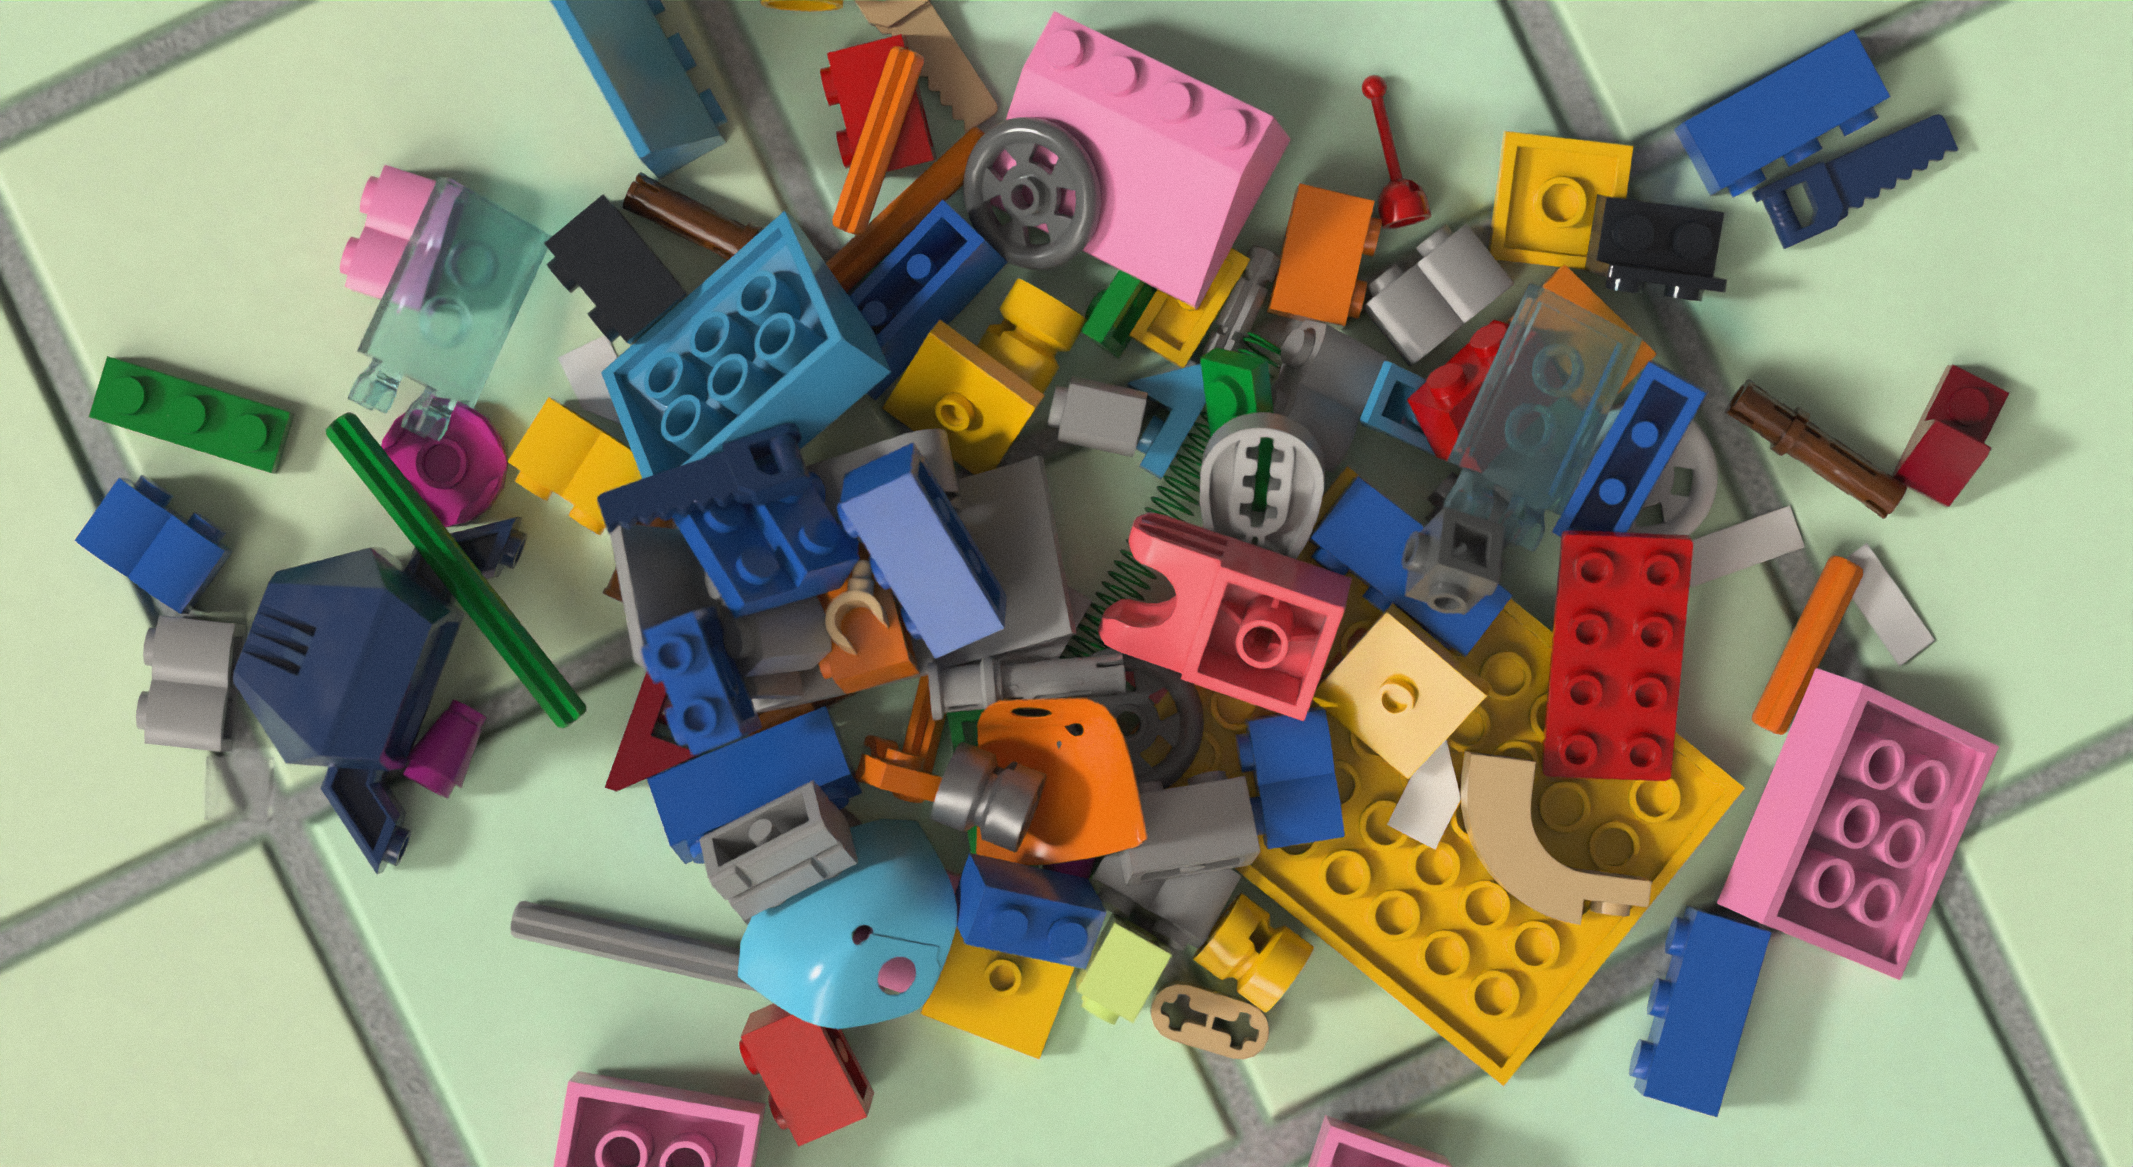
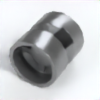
[931,741,1046,852]

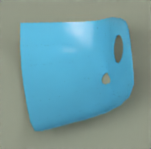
[737,818,957,1029]

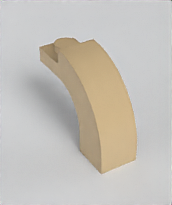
[1460,751,1652,925]

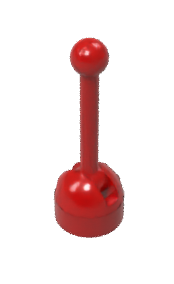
[1361,75,1432,230]

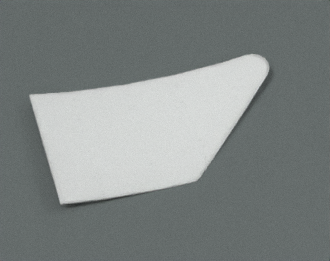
[558,335,621,424]
[1387,740,1461,849]

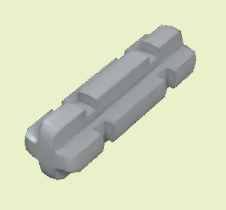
[1203,245,1281,356]

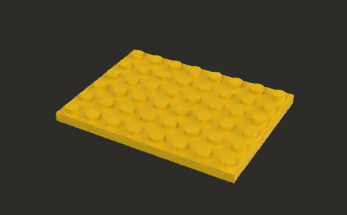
[1129,466,1745,1086]

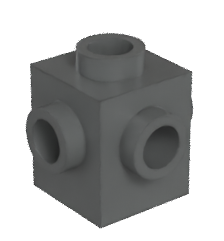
[1402,506,1505,615]

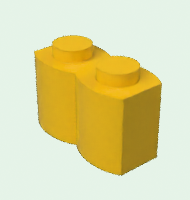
[507,397,642,535]

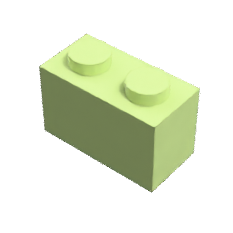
[1076,913,1172,1025]

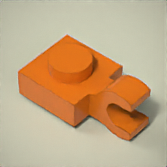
[855,735,943,802]

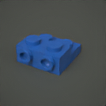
[672,461,859,619]
[641,606,762,756]

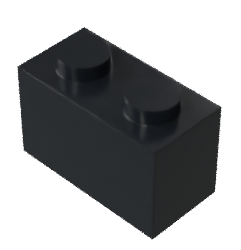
[544,194,689,345]

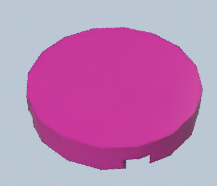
[381,400,508,527]

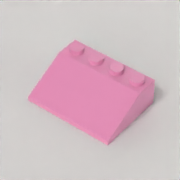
[990,11,1291,309]
[1717,668,1999,980]

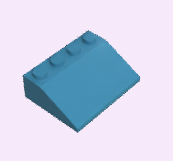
[550,0,728,179]
[601,211,891,479]

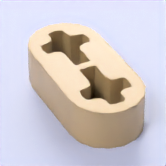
[1150,981,1269,1060]

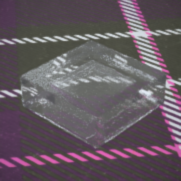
[204,755,274,822]

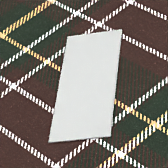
[1690,506,1805,587]
[1846,543,1934,666]

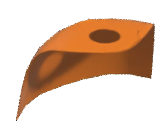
[976,698,1148,865]

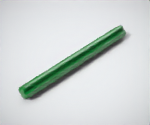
[325,412,587,729]

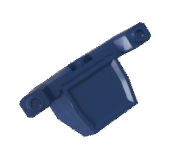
[233,517,527,875]

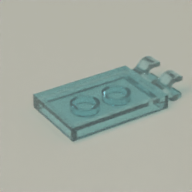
[348,177,552,441]
[1443,283,1643,552]

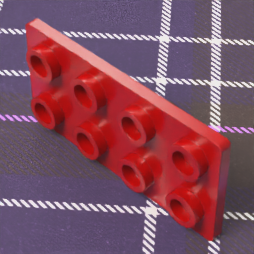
[1541,530,1694,781]

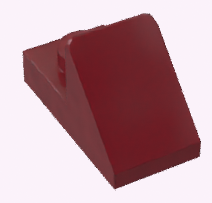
[1891,364,2009,507]
[604,671,703,792]

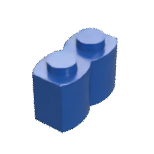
[74,475,233,614]
[1235,706,1345,849]

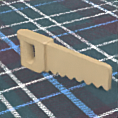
[854,0,998,133]

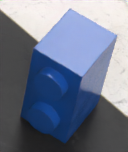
[955,853,1107,969]

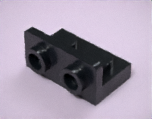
[1585,194,1727,301]

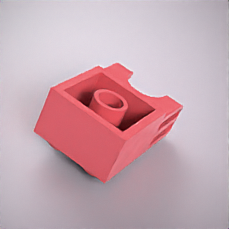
[1098,513,1352,721]

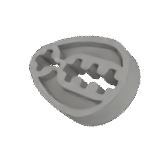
[1200,412,1325,559]

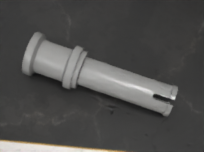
[927,653,1126,720]

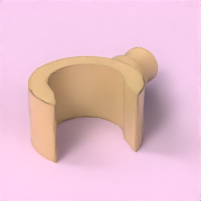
[825,560,889,655]

